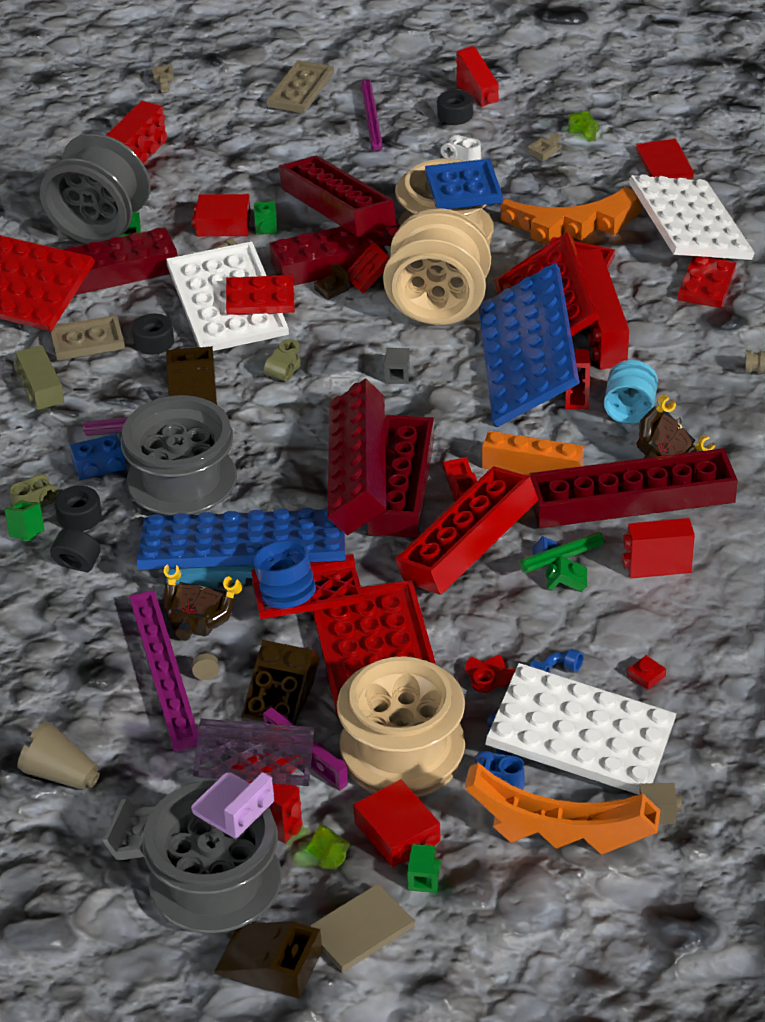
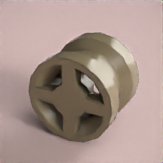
[745,350,765,374]

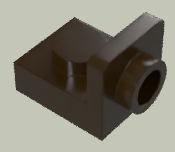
[314,263,350,300]

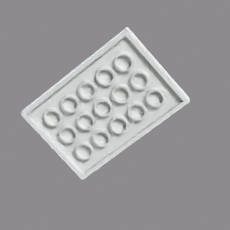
[629,175,755,260]
[167,241,289,351]
[485,663,677,795]

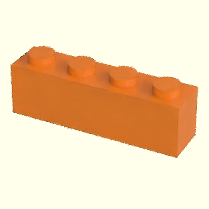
[482,431,584,476]

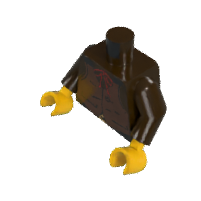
[636,395,715,458]
[163,564,242,641]

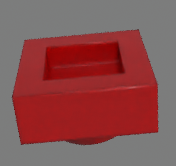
[628,655,666,690]

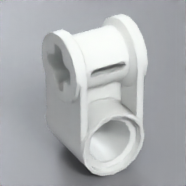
[441,135,481,161]

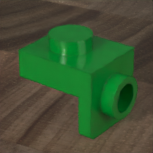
[545,556,587,592]

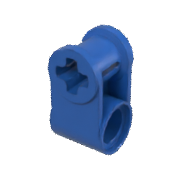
[475,751,525,790]

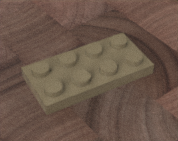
[267,60,334,113]

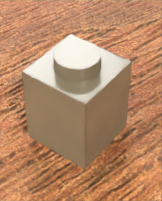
[639,783,682,824]

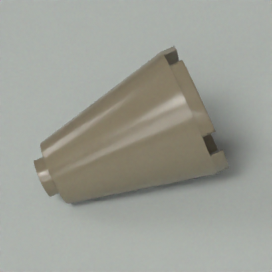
[18,721,100,790]

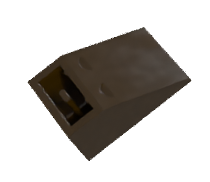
[166,346,217,405]
[241,640,320,725]
[214,921,322,999]

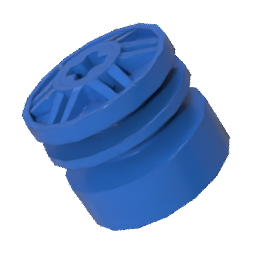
[253,540,316,609]

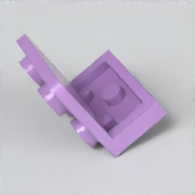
[192,772,274,839]

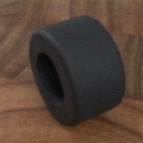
[437,90,473,125]
[132,313,174,355]
[55,485,102,531]
[50,528,101,573]

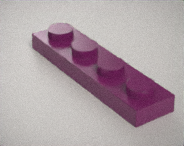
[263,707,348,791]

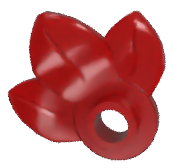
[465,655,516,693]

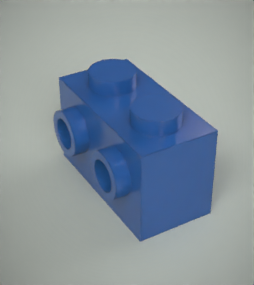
[70,433,127,481]

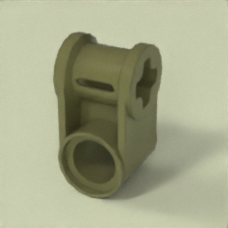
[264,339,301,382]
[10,473,60,507]

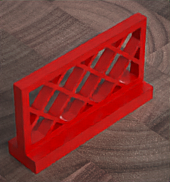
[251,554,364,619]

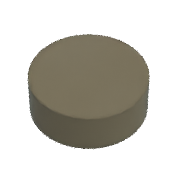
[192,654,219,680]

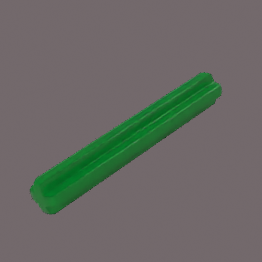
[519,532,605,573]

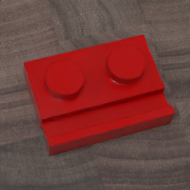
[347,242,390,294]

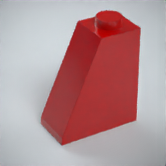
[456,46,499,107]
[565,350,590,410]

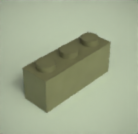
[14,345,64,410]

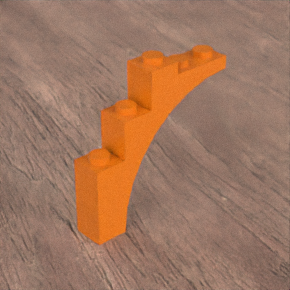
[500,187,642,245]
[465,763,661,855]

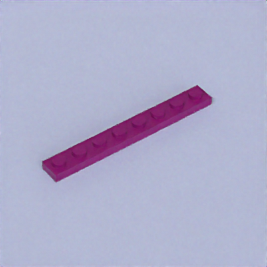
[129,590,201,752]

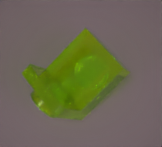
[568,111,599,142]
[306,825,350,869]

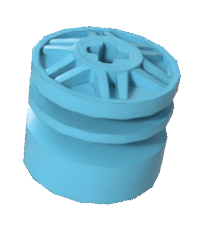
[604,360,658,425]

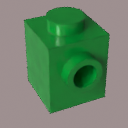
[254,201,277,235]
[4,500,45,541]

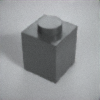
[385,348,410,384]

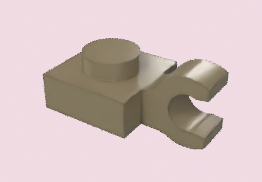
[153,65,174,92]
[528,133,562,161]

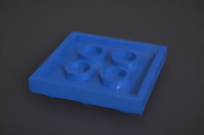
[425,158,503,210]

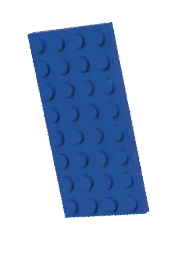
[478,263,580,427]
[137,507,345,570]

